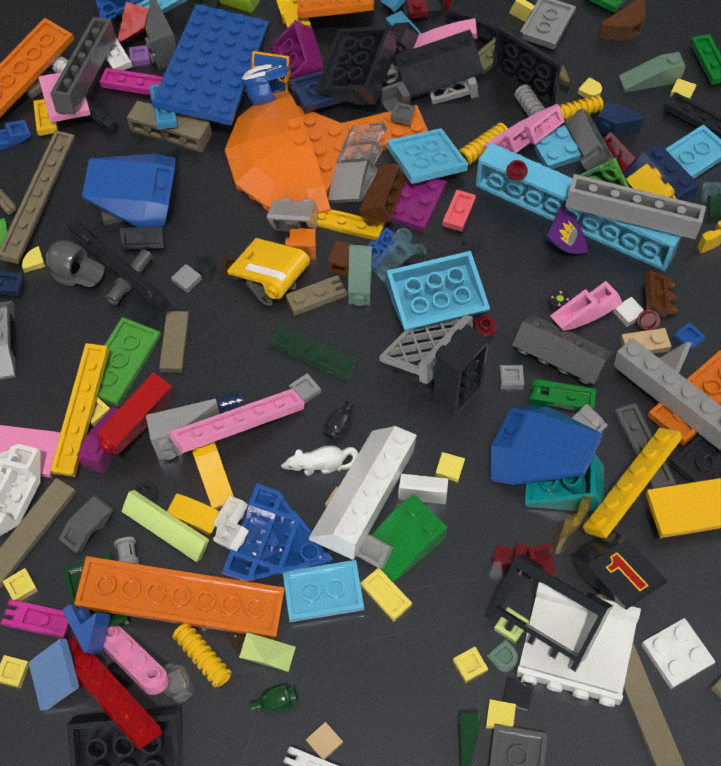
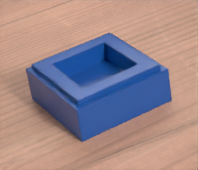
[672,322,706,353]

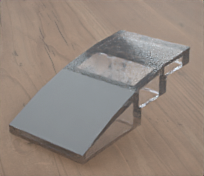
[328,122,387,203]

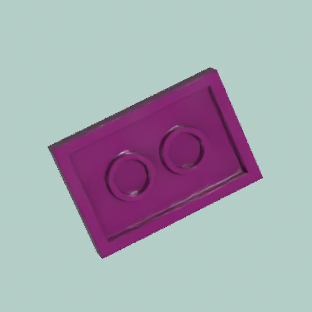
[391,175,447,233]

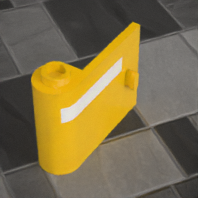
[227,238,310,299]

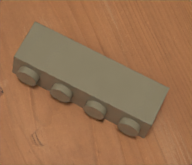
[127,100,212,152]

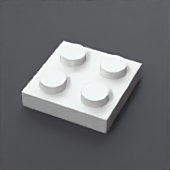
[641,618,715,689]

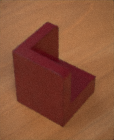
[492,542,527,575]
[526,544,556,581]

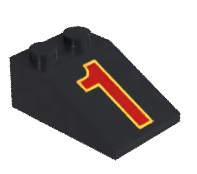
[573,530,667,610]

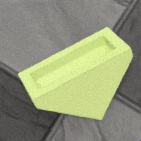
[239,632,296,672]

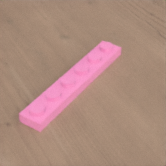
[170,389,305,453]

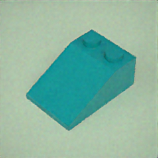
[525,453,604,512]

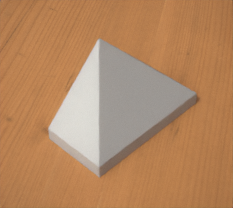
[659,342,692,373]

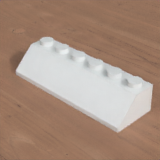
[309,426,417,560]

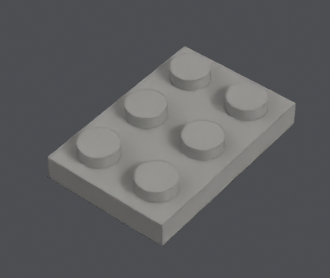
[521,0,576,50]

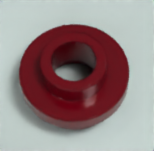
[475,316,497,337]

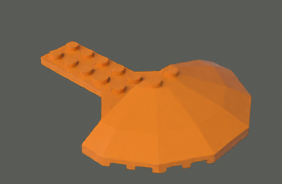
[225,91,428,215]

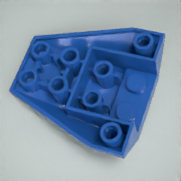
[82,154,176,229]
[491,404,603,485]

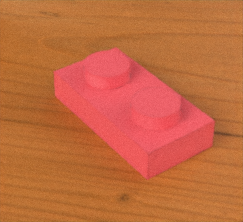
[443,190,476,232]

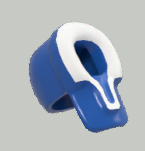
[242,64,291,105]

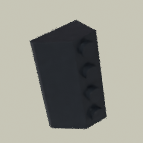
[395,29,484,99]

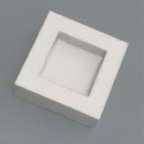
[613,297,643,327]

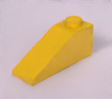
[192,442,234,509]

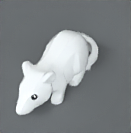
[281,445,358,476]

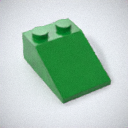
[372,494,448,583]

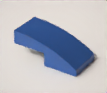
[0,120,31,150]

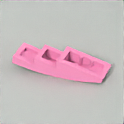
[414,18,477,48]
[484,104,564,153]

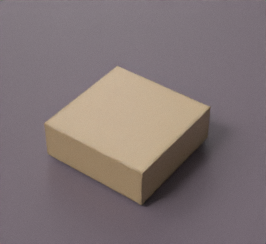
[306,722,343,760]

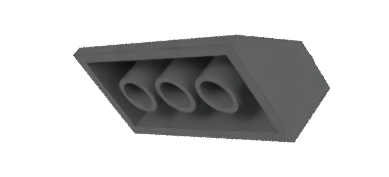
[512,314,613,385]

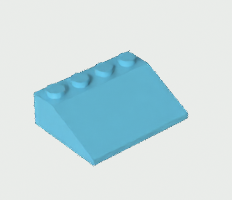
[385,251,490,331]

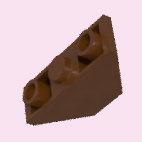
[598,0,645,41]

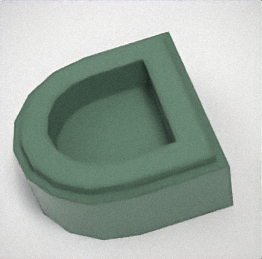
[487,639,518,672]

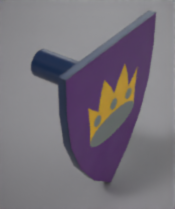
[545,206,588,254]

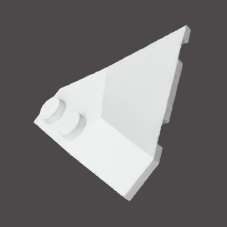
[0,444,41,536]

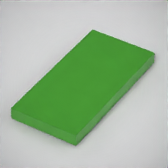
[97,317,162,407]

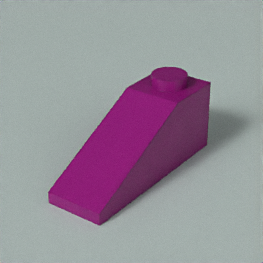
[77,406,119,474]

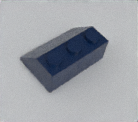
[623,144,700,202]

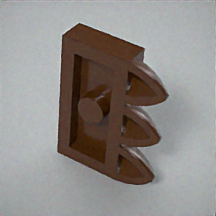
[644,270,679,317]

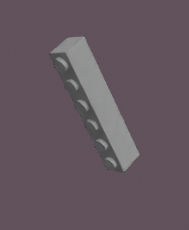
[565,174,706,240]
[614,338,721,451]

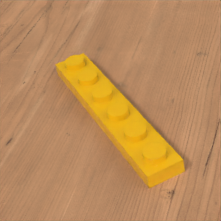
[50,343,109,477]
[583,428,682,539]

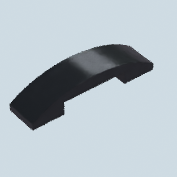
[403,232,484,267]

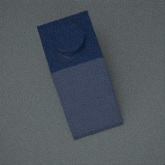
[596,100,645,137]

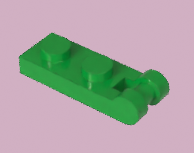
[529,379,596,411]

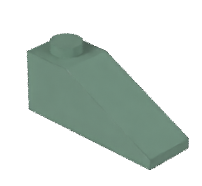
[618,52,685,93]
[348,245,373,306]

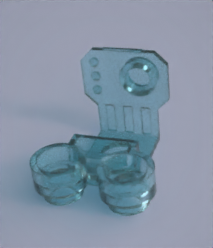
[372,228,426,283]

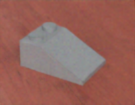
[146,399,220,460]

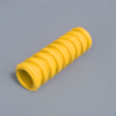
[560,95,604,122]
[459,123,508,165]
[172,623,232,688]

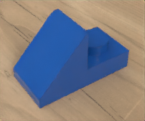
[62,604,110,654]

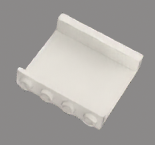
[517,582,641,707]

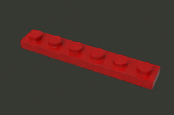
[67,635,162,750]

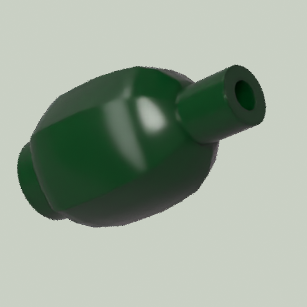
[249,684,298,713]

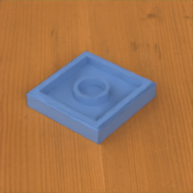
[28,639,79,710]

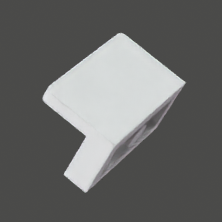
[398,474,448,504]

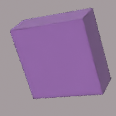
[129,45,151,67]

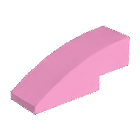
[550,281,623,331]

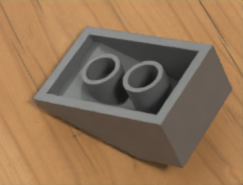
[144,0,176,70]

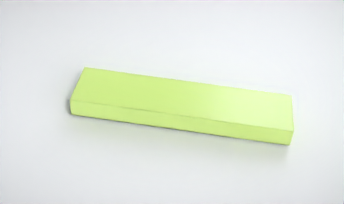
[121,490,209,562]

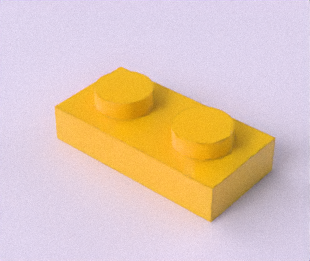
[34,99,58,136]

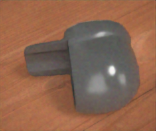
[46,240,105,287]

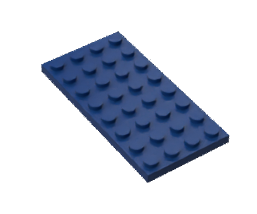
[152,4,269,125]

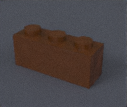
[360,162,406,225]

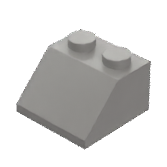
[267,198,318,232]

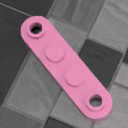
[103,626,169,695]

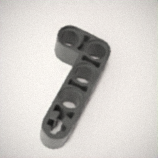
[565,108,614,171]

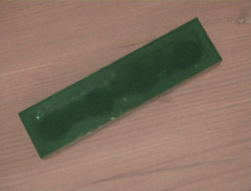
[269,324,358,382]

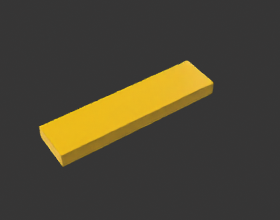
[317,210,385,240]

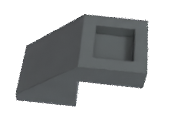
[59,495,114,553]

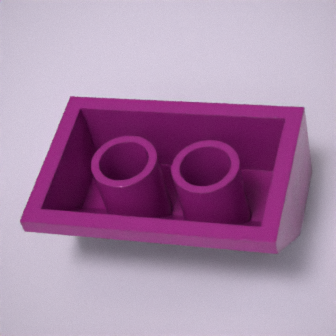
[271,20,324,87]

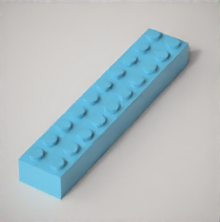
[476,143,682,271]

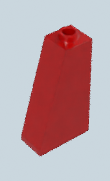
[97,372,172,456]

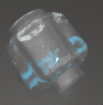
[161,663,195,705]

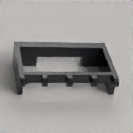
[486,554,613,672]

